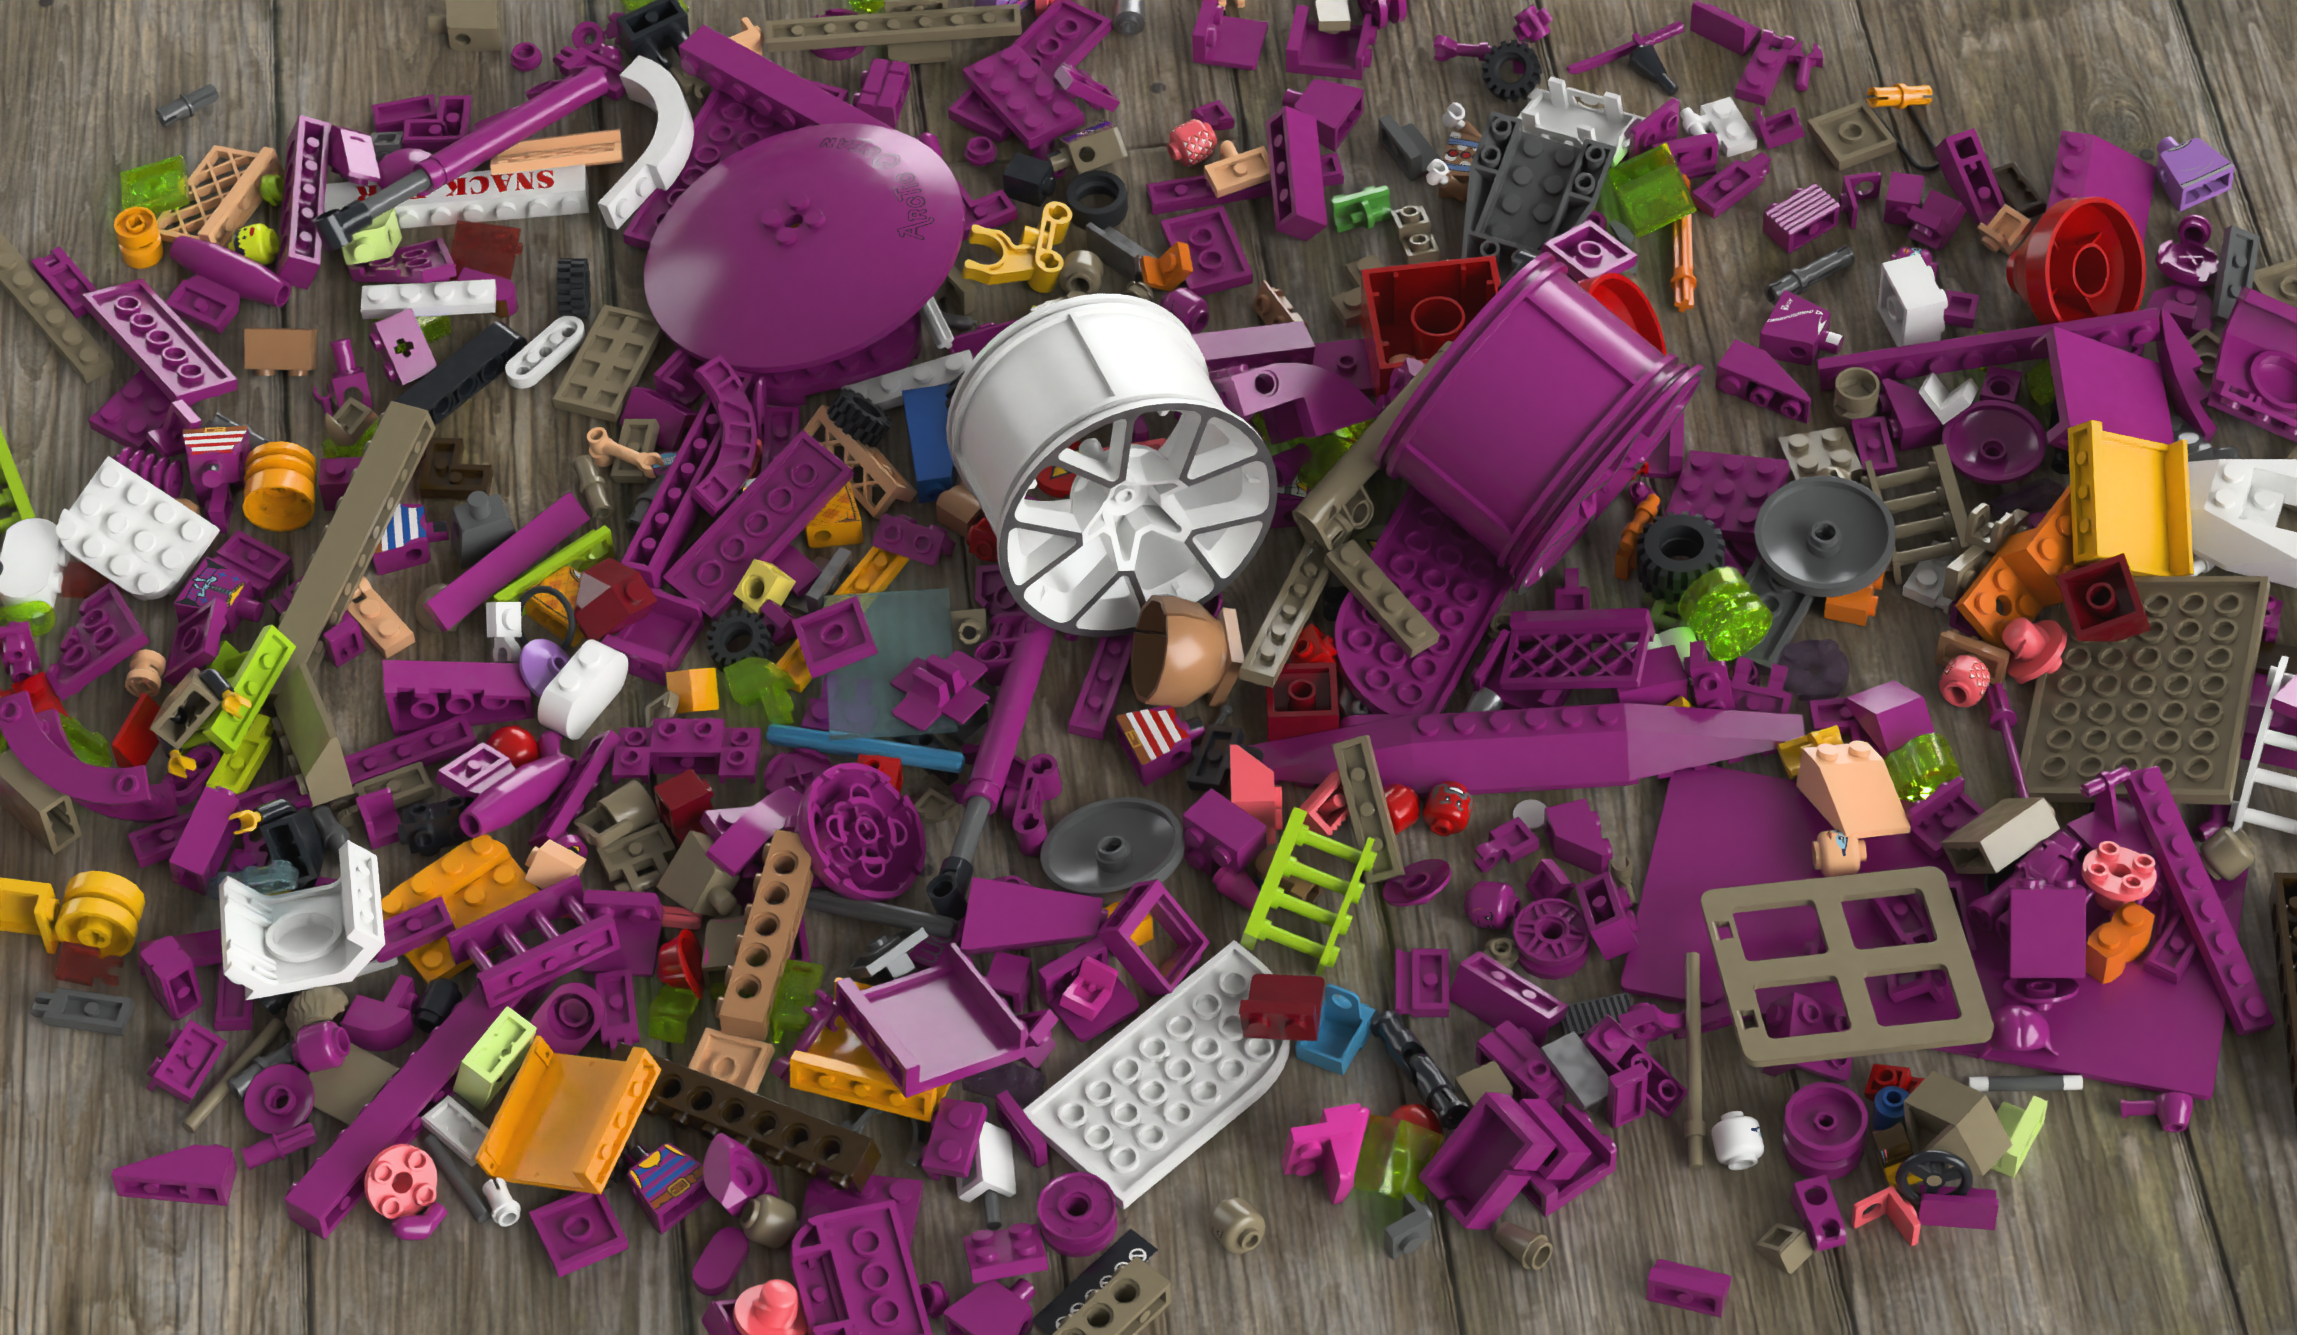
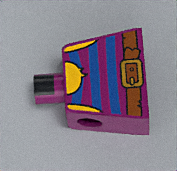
[626,1143,712,1235]

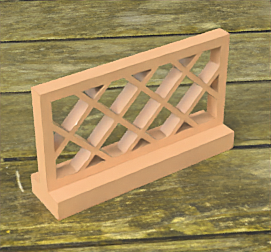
[490,129,624,175]
[156,145,284,248]

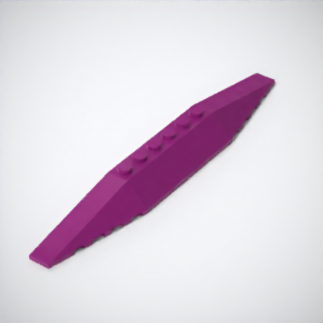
[1249,703,1805,798]

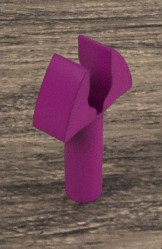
[1787,41,1824,92]

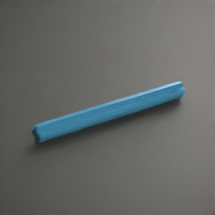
[766,723,965,773]

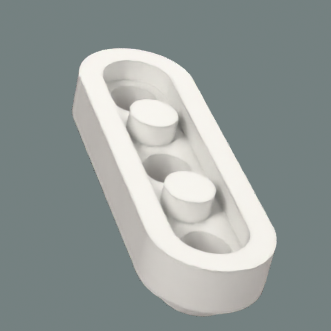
[505,316,586,389]

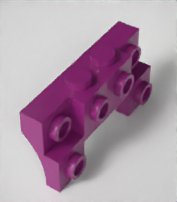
[612,718,762,783]

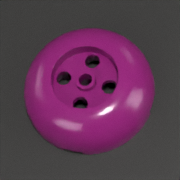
[797,763,926,902]

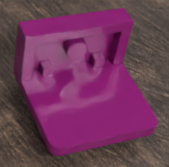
[1038,936,1139,1043]
[1762,992,1852,1082]

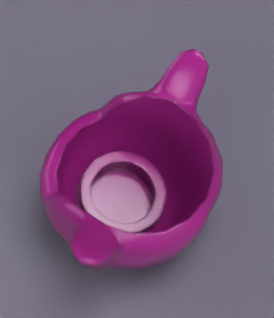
[1976,1004,2059,1059]

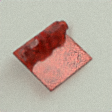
[448,220,523,282]

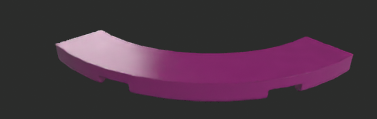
[690,354,757,518]

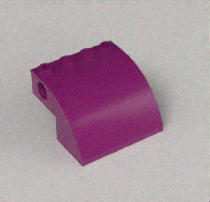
[1208,362,1378,445]

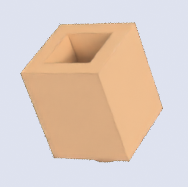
[525,839,587,889]

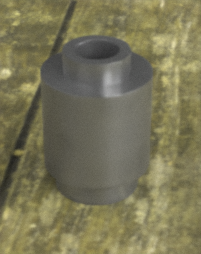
[1113,0,1145,35]

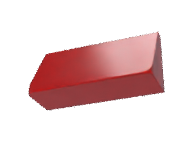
[111,693,160,768]

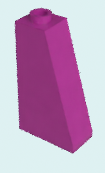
[960,877,1108,955]

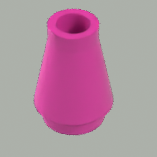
[1212,866,1260,913]

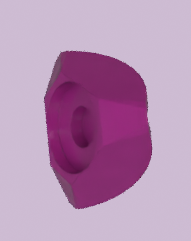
[703,1133,780,1218]

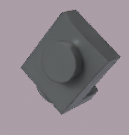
[1384,1192,1433,1259]

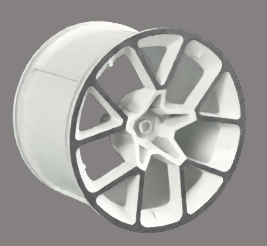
[946,294,1278,637]

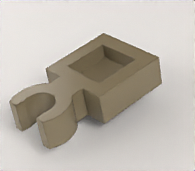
[670,63,713,107]

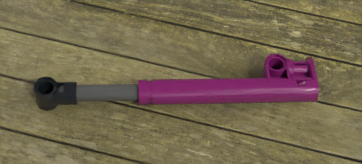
[313,65,609,251]
[926,612,1056,921]

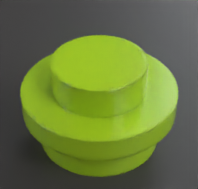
[259,174,284,206]

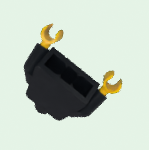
[228,799,325,896]

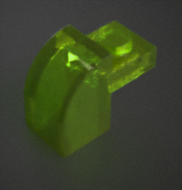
[723,657,796,726]

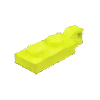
[206,713,274,795]

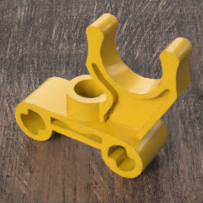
[961,201,1072,293]

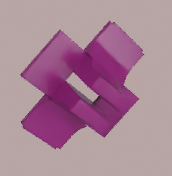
[890,650,990,732]

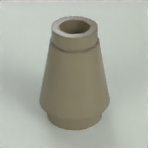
[1495,1221,1553,1270]

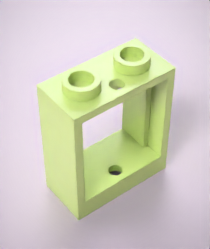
[453,1006,537,1112]

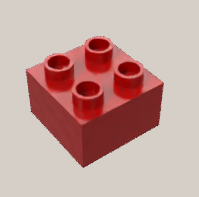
[1361,255,1501,403]

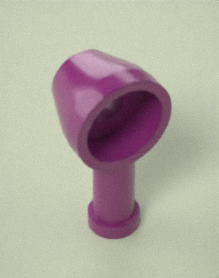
[2121,1092,2193,1132]

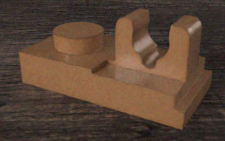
[1934,629,2011,685]

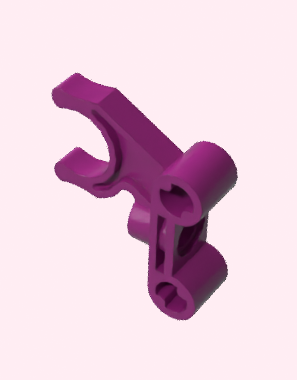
[952,743,1062,857]

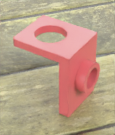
[1851,1186,1921,1246]

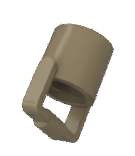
[573,780,658,848]

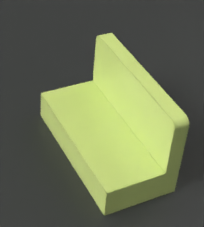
[1991,1096,2048,1178]

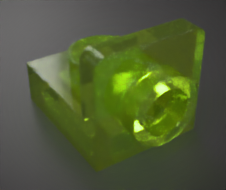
[649,986,698,1044]

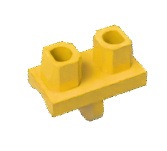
[1777,725,1844,780]

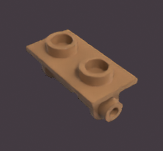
[1252,281,1309,332]

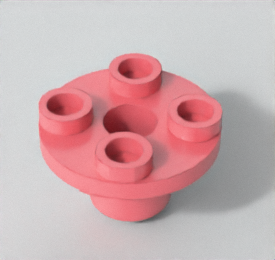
[2002,617,2068,684]
[2081,841,2157,912]
[364,1144,437,1219]
[733,1279,807,1335]

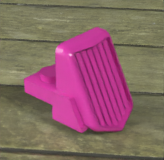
[1281,1103,1371,1205]

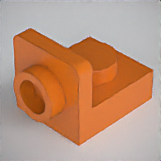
[1139,241,1194,292]

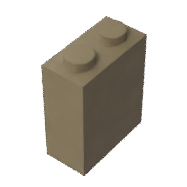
[0,749,82,855]
[1940,797,2060,874]

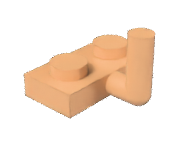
[1204,140,1271,198]

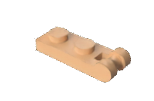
[346,576,416,659]

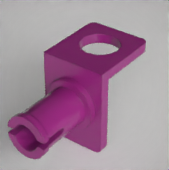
[329,338,373,409]

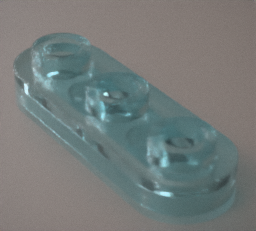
[207,860,299,901]

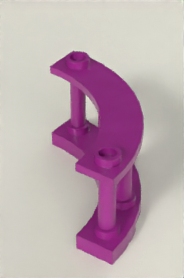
[0,691,179,823]

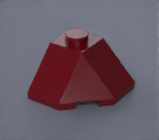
[573,557,658,642]

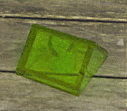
[1353,1114,1443,1203]

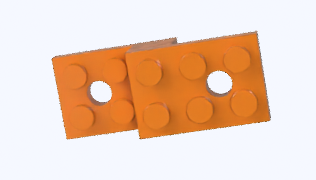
[1955,485,2084,651]

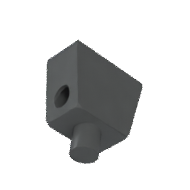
[451,491,517,569]

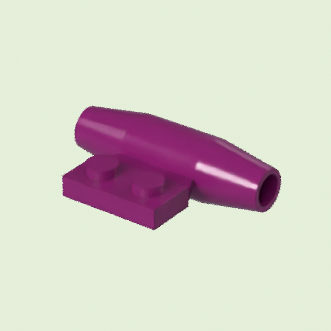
[165,235,291,335]
[436,742,570,838]

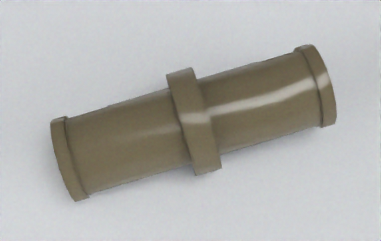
[573,455,613,520]

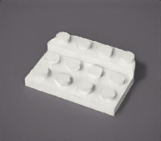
[56,456,220,601]

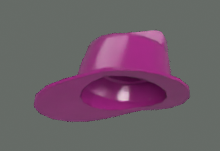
[530,982,605,1055]

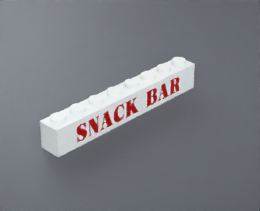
[324,164,589,229]

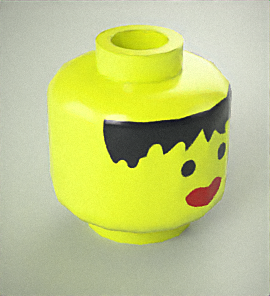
[228,223,279,266]

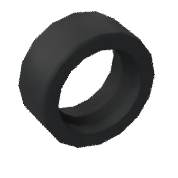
[1065,170,1128,230]

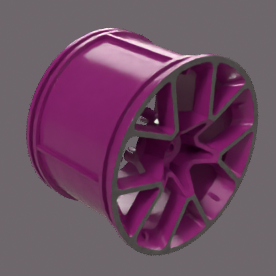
[1374,252,1707,595]

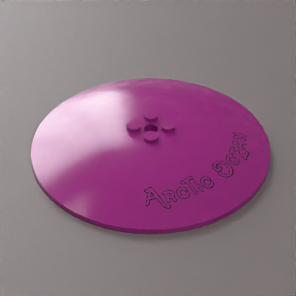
[644,123,965,373]

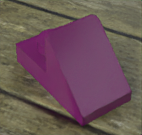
[1016,1009,1059,1069]

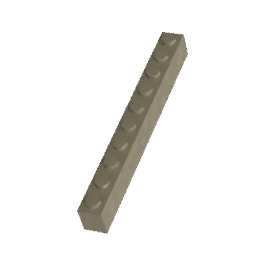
[263,401,436,708]

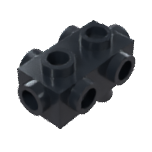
[398,796,475,857]

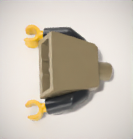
[150,667,251,779]

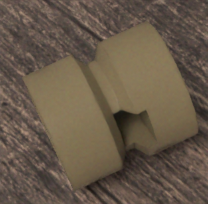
[1832,367,1880,431]

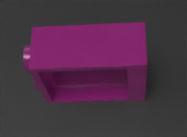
[169,786,241,896]
[1096,879,1210,997]

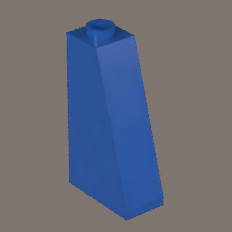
[902,384,958,503]

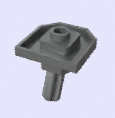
[846,927,928,983]

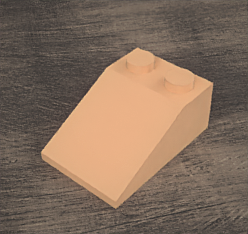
[1796,741,1911,839]

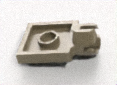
[1778,426,1863,481]

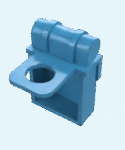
[1295,984,1378,1076]

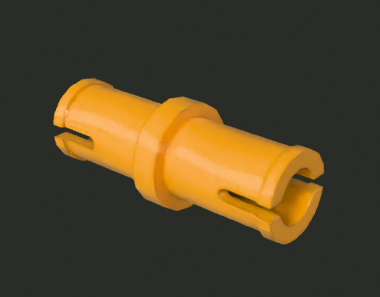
[1866,83,1932,109]

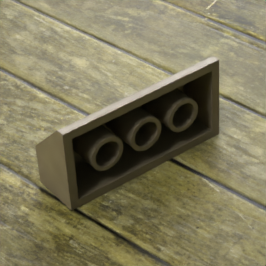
[271,662,354,807]

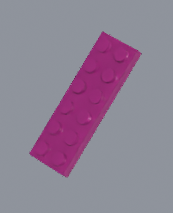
[948,0,1112,144]
[83,278,237,405]
[662,429,854,622]

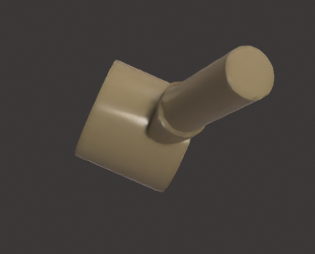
[1611,857,1638,908]

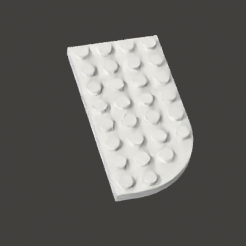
[1023,940,1292,1210]

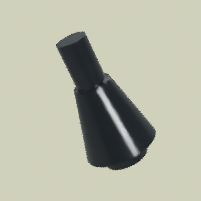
[1628,44,1679,96]

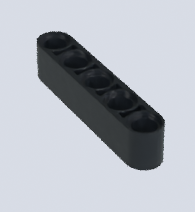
[394,321,527,426]

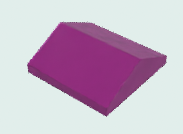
[1843,680,1936,756]

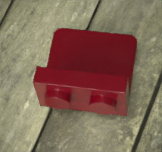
[1239,974,1325,1041]

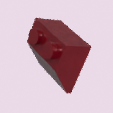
[2056,553,2151,642]
[1265,662,1339,742]

